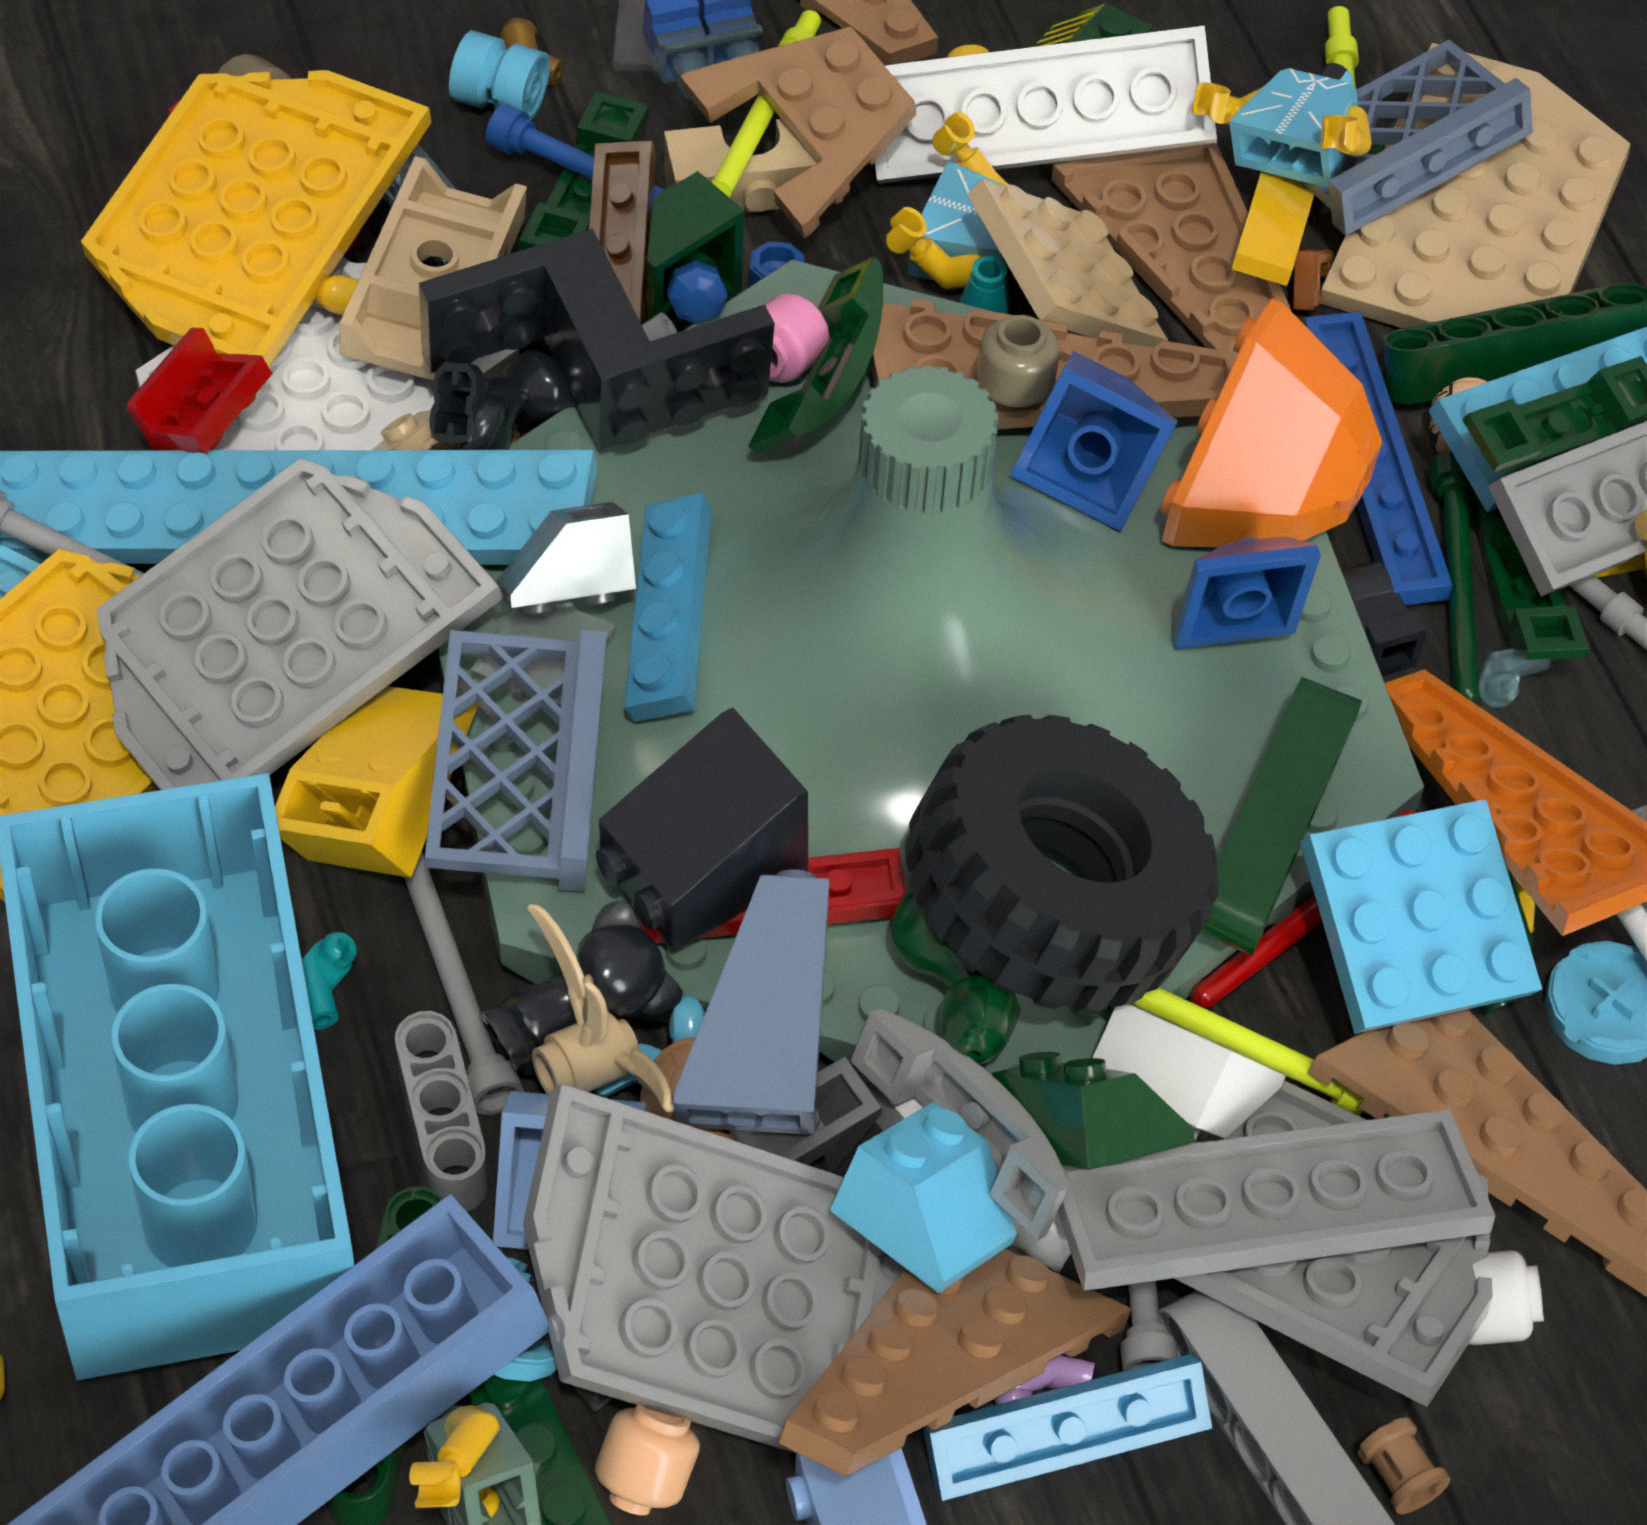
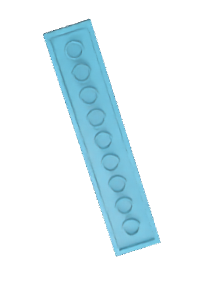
[0,450,597,565]

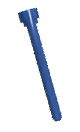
[485,103,663,198]

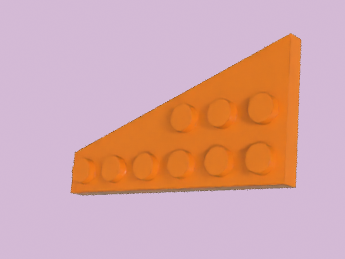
[1385,669,1647,936]

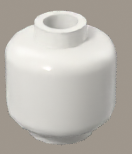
[1469,1250,1544,1345]

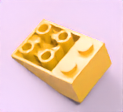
[275,686,478,878]

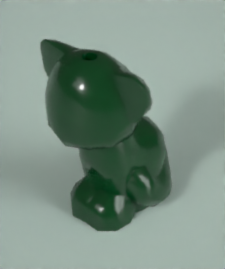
[890,888,1021,1065]

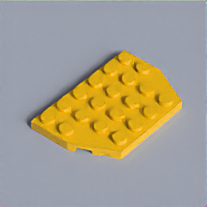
[81,70,432,367]
[0,549,158,902]

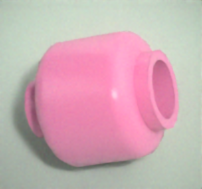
[765,293,830,383]

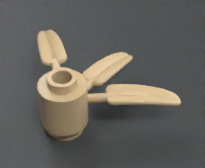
[528,904,674,1112]

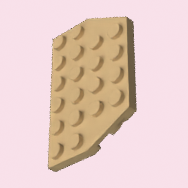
[1320,43,1631,328]

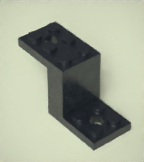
[419,228,775,450]

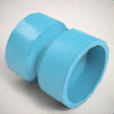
[449,30,550,121]

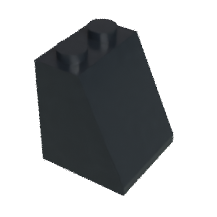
[596,707,808,949]

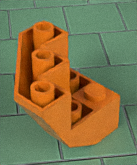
[1160,298,1383,547]

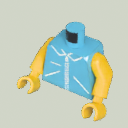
[1191,63,1372,188]
[886,112,1009,290]

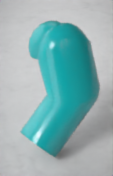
[302,932,357,1030]

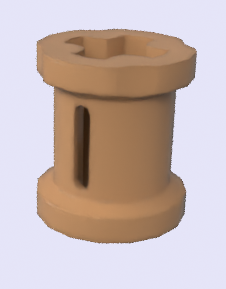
[1357,1417,1450,1515]

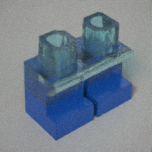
[643,0,763,99]

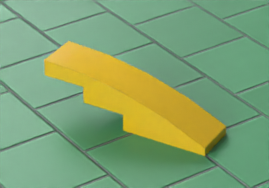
[1231,171,1314,286]

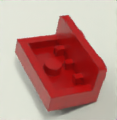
[127,327,273,454]

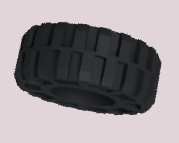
[905,714,1219,1012]

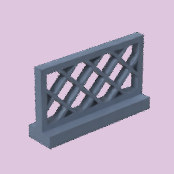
[1299,40,1533,236]
[425,629,607,892]

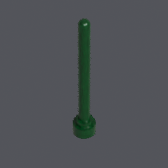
[1430,451,1479,703]

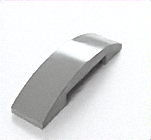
[850,1008,1069,1241]

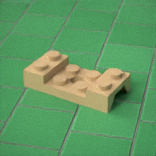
[339,156,527,381]

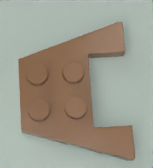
[680,26,916,238]

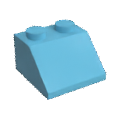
[830,1101,1017,1293]

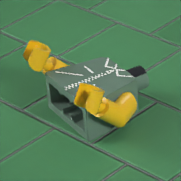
[409,1403,541,1525]

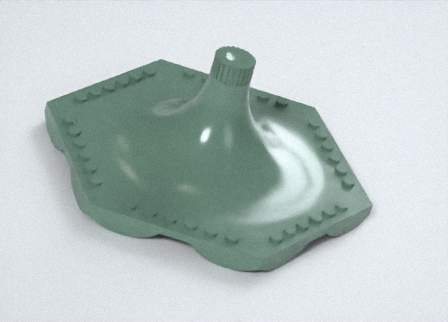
[433,260,1424,1075]

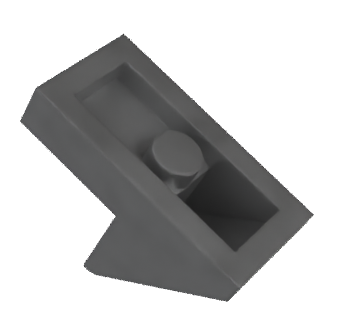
[729,1056,882,1173]

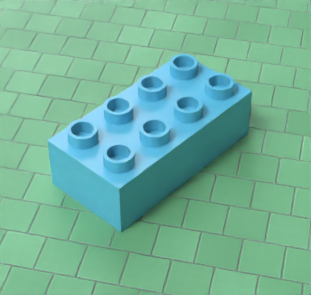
[0,773,354,1380]

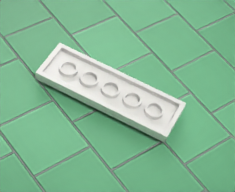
[875,26,1217,184]

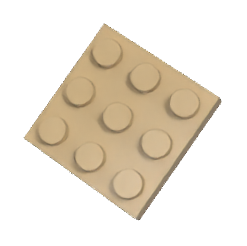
[967,179,1168,348]

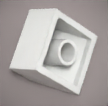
[1092,1004,1286,1141]

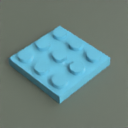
[1300,799,1542,1034]

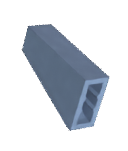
[673,869,829,1135]

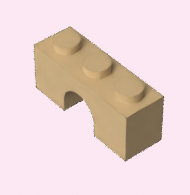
[664,119,843,213]

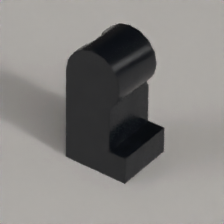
[1341,560,1427,676]

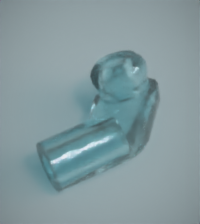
[1478,647,1550,708]

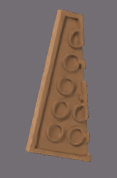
[1051,143,1292,358]
[779,1249,1131,1477]

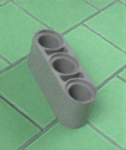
[395,1011,488,1212]

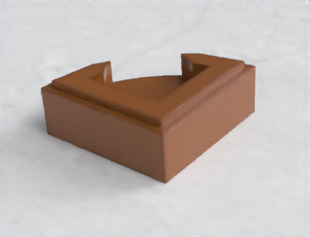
[1293,249,1333,310]

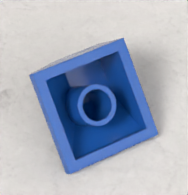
[1010,351,1177,531]
[1172,536,1321,649]

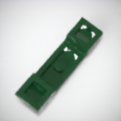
[519,91,649,250]
[748,257,883,454]
[1462,356,1647,472]
[1473,491,1590,660]

